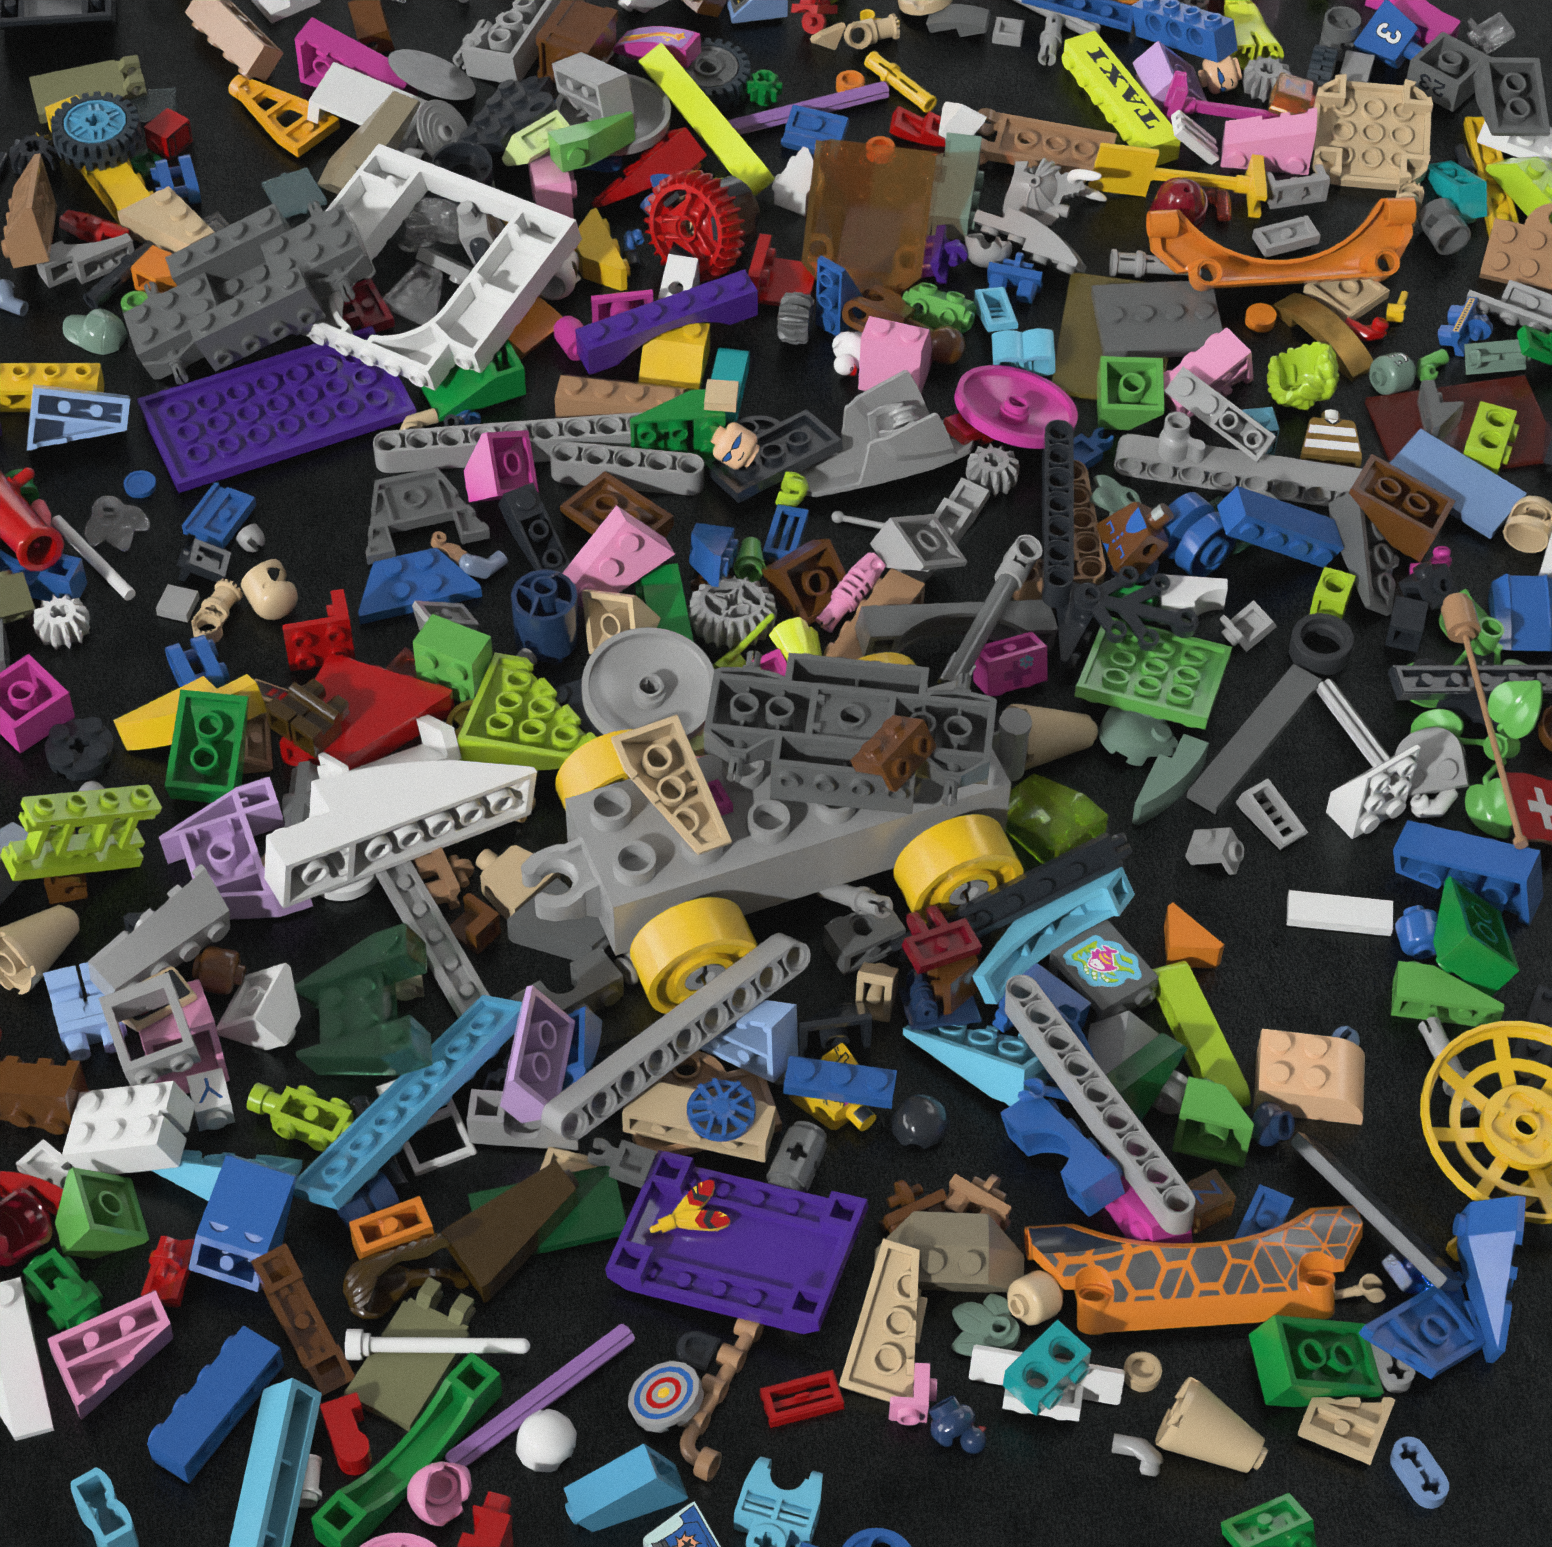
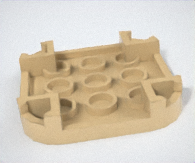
[1311,74,1433,191]

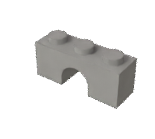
[467,1089,579,1150]

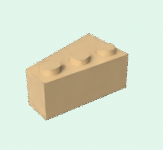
[117,186,215,253]

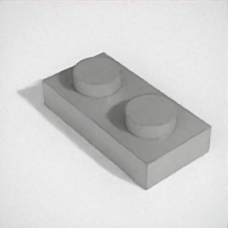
[1252,215,1320,258]
[416,247,473,285]

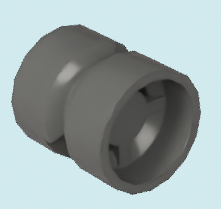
[1319,6,1361,62]
[1417,198,1471,255]

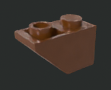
[925,955,978,1015]

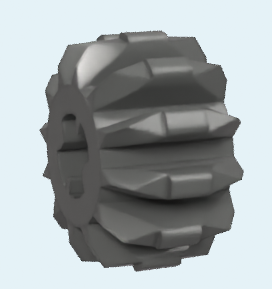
[777,292,815,345]

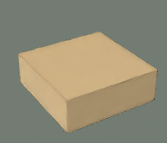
[704,379,739,412]

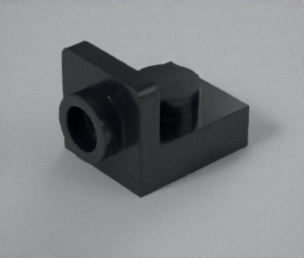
[177,538,231,582]

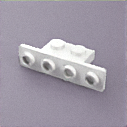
[969,1344,1125,1422]

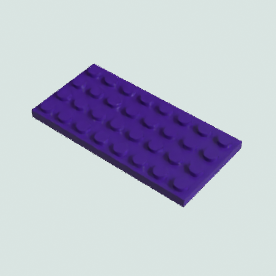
[137,326,416,493]

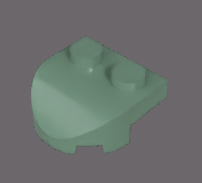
[1098,706,1179,766]

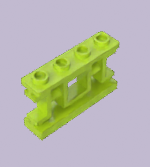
[0,785,162,881]

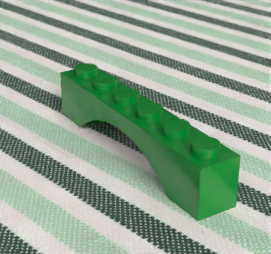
[311,1352,502,1547]

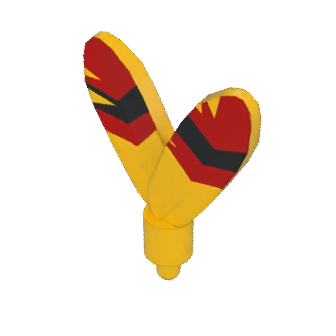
[649,1180,731,1233]

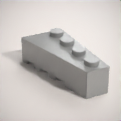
[461,0,562,82]

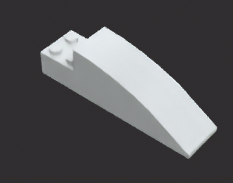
[264,760,537,909]

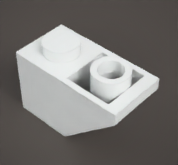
[772,147,820,216]

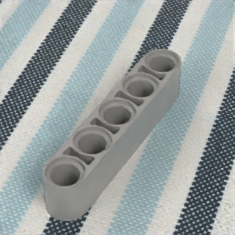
[550,441,704,496]

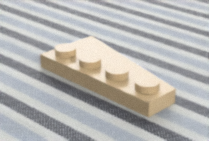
[839,1239,920,1402]

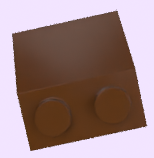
[761,539,846,625]

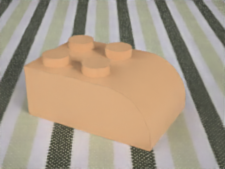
[1253,1029,1365,1125]

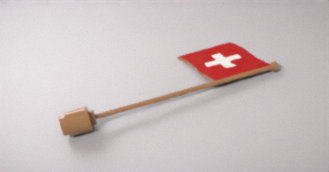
[1441,593,1552,849]

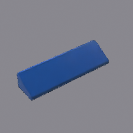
[1021,0,1134,32]

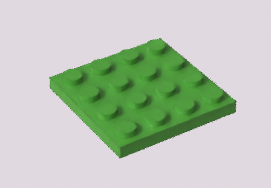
[1075,617,1232,729]

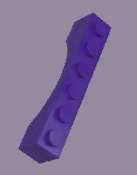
[575,269,758,375]

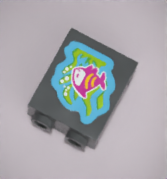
[1048,919,1159,1022]

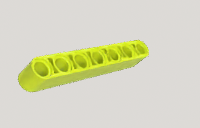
[639,43,775,197]

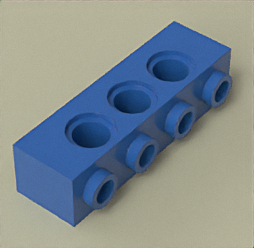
[1131,0,1238,63]

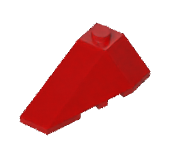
[591,127,707,208]

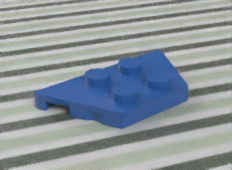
[358,548,482,625]
[1359,1271,1486,1379]

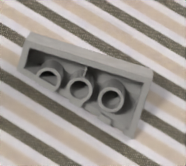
[88,864,230,995]

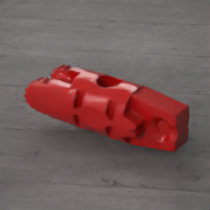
[59,210,130,243]

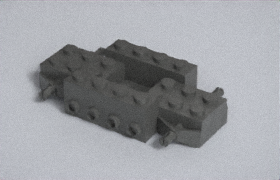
[123,200,374,384]
[704,651,997,814]

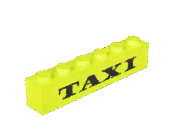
[1062,30,1181,167]

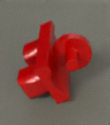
[791,0,838,34]
[141,1236,195,1308]

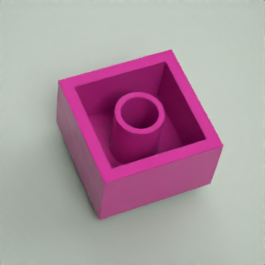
[0,654,75,754]

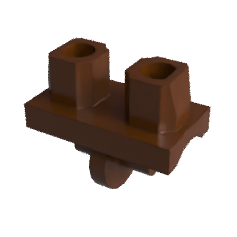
[877,1180,948,1234]

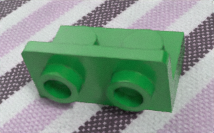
[1221,1493,1316,1547]

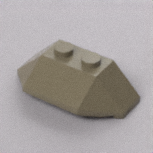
[874,1211,1024,1293]

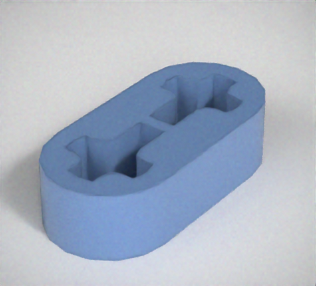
[1390,1437,1449,1509]

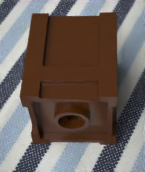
[536,0,619,84]

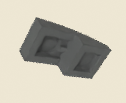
[926,4,991,37]

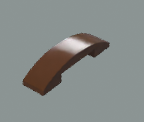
[251,1243,355,1397]

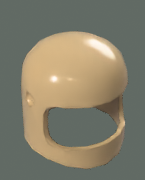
[1503,496,1552,553]
[241,559,298,620]

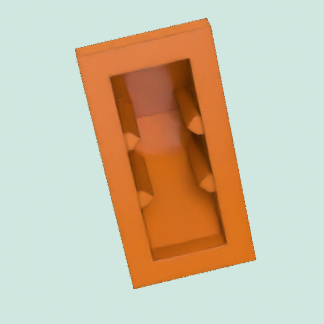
[1164,902,1224,968]

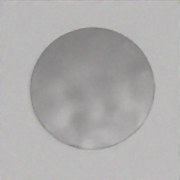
[388,49,476,100]

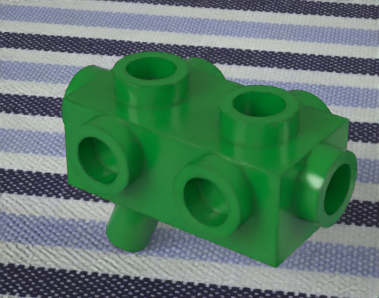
[23,1248,103,1330]

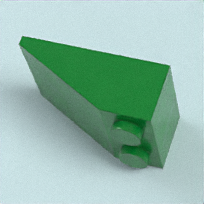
[165,689,249,803]
[1433,876,1520,997]
[1249,1315,1384,1407]

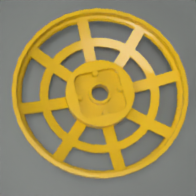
[1420,1021,1552,1224]

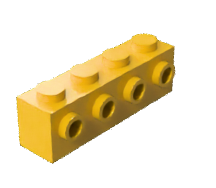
[0,363,105,412]

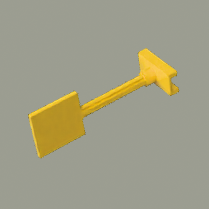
[1088,143,1267,218]

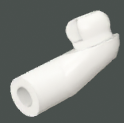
[1410,789,1458,818]

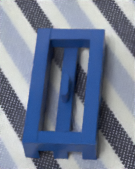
[763,504,809,561]

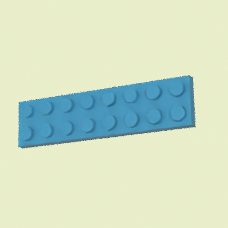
[293,995,522,1210]

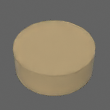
[1123,1351,1162,1392]

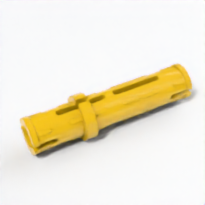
[864,51,937,113]

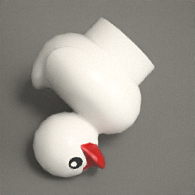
[832,331,862,376]

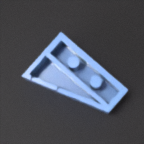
[27,384,130,451]
[700,1000,798,1083]

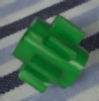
[746,70,782,106]

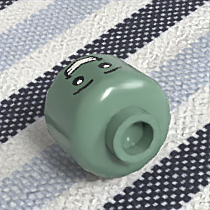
[1369,352,1416,395]

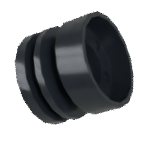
[430,141,495,221]

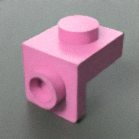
[889,1363,937,1425]

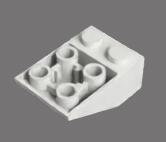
[1326,744,1421,839]

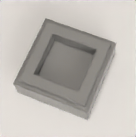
[992,17,1025,47]
[156,584,200,623]

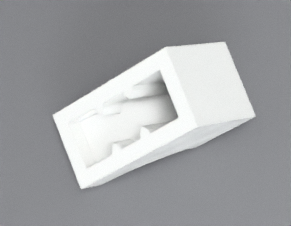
[1159,575,1228,626]

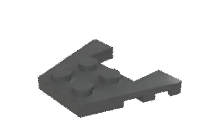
[366,467,490,565]

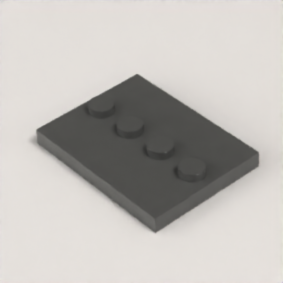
[1091,280,1223,358]

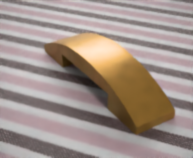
[1271,293,1373,381]

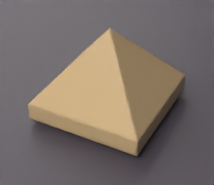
[810,22,846,50]

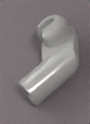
[1111,1433,1163,1476]

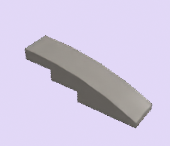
[895,478,990,583]

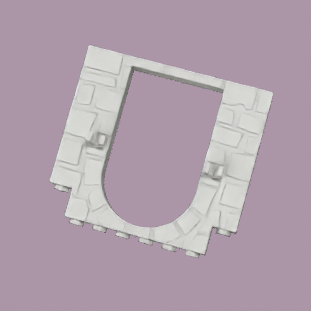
[292,144,582,390]

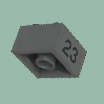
[1407,32,1491,112]

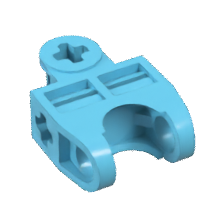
[734,1456,823,1547]

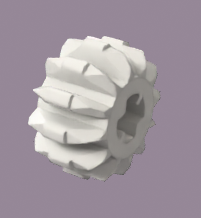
[33,594,90,650]

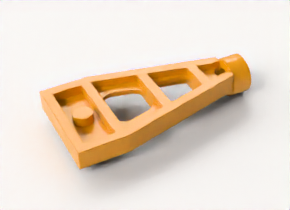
[229,75,340,158]

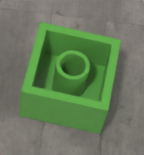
[413,614,493,702]

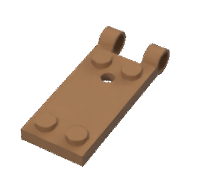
[977,108,1117,174]

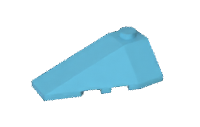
[903,1025,1061,1106]
[151,1150,302,1201]

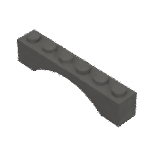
[855,599,1058,657]

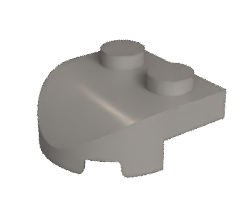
[1395,727,1470,798]

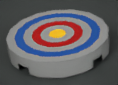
[628,1361,704,1433]

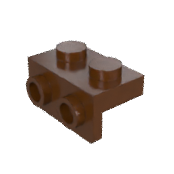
[850,715,936,792]

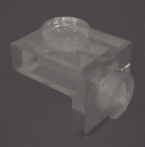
[1467,12,1516,54]

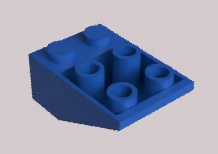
[188,1154,298,1292]

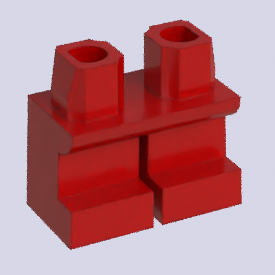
[457,1492,513,1547]

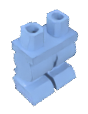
[43,962,128,1061]

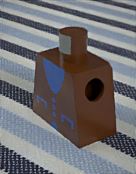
[1096,501,1174,580]

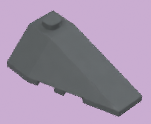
[1329,493,1399,616]

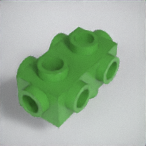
[902,282,977,333]

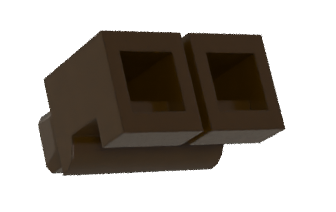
[265,679,350,758]

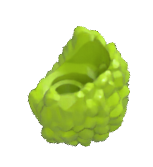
[1267,341,1339,410]

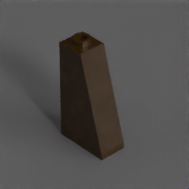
[442,1161,580,1303]

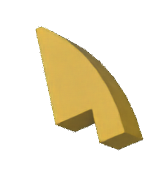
[113,674,266,751]

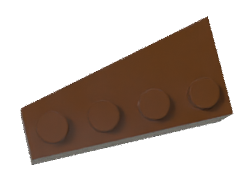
[0,1056,88,1135]

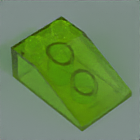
[1006,773,1108,864]

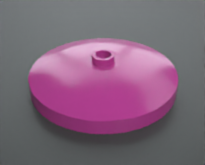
[954,365,1078,449]

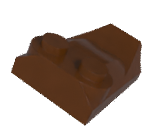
[560,471,674,539]

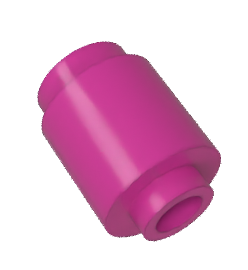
[554,316,583,361]

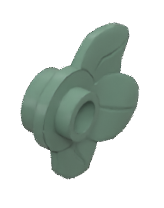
[1089,475,1141,516]
[951,1293,1020,1356]

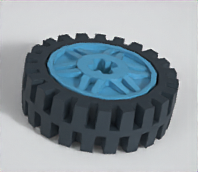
[51,91,142,171]

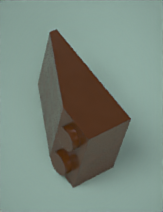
[1349,454,1455,562]

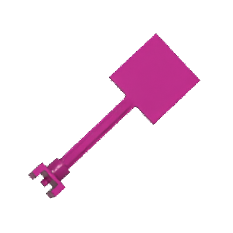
[1161,71,1315,124]

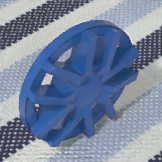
[687,1078,756,1142]

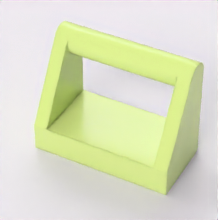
[502,110,570,166]

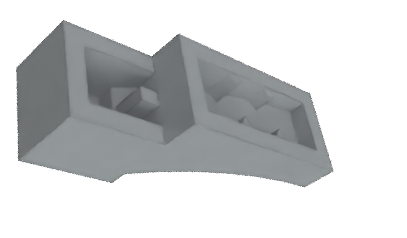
[37,233,134,288]

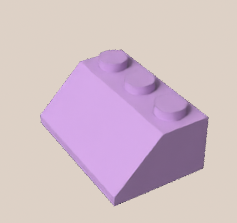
[500,985,575,1123]

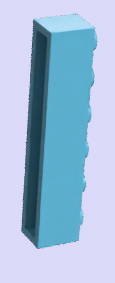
[229,1378,322,1547]

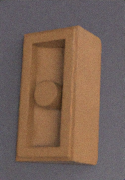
[243,714,273,774]

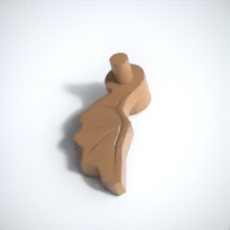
[431,531,467,571]

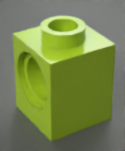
[1310,567,1356,619]

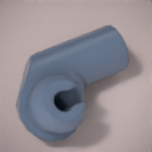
[0,279,29,316]
[459,551,508,579]

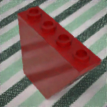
[279,653,454,770]

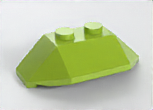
[1485,156,1552,224]

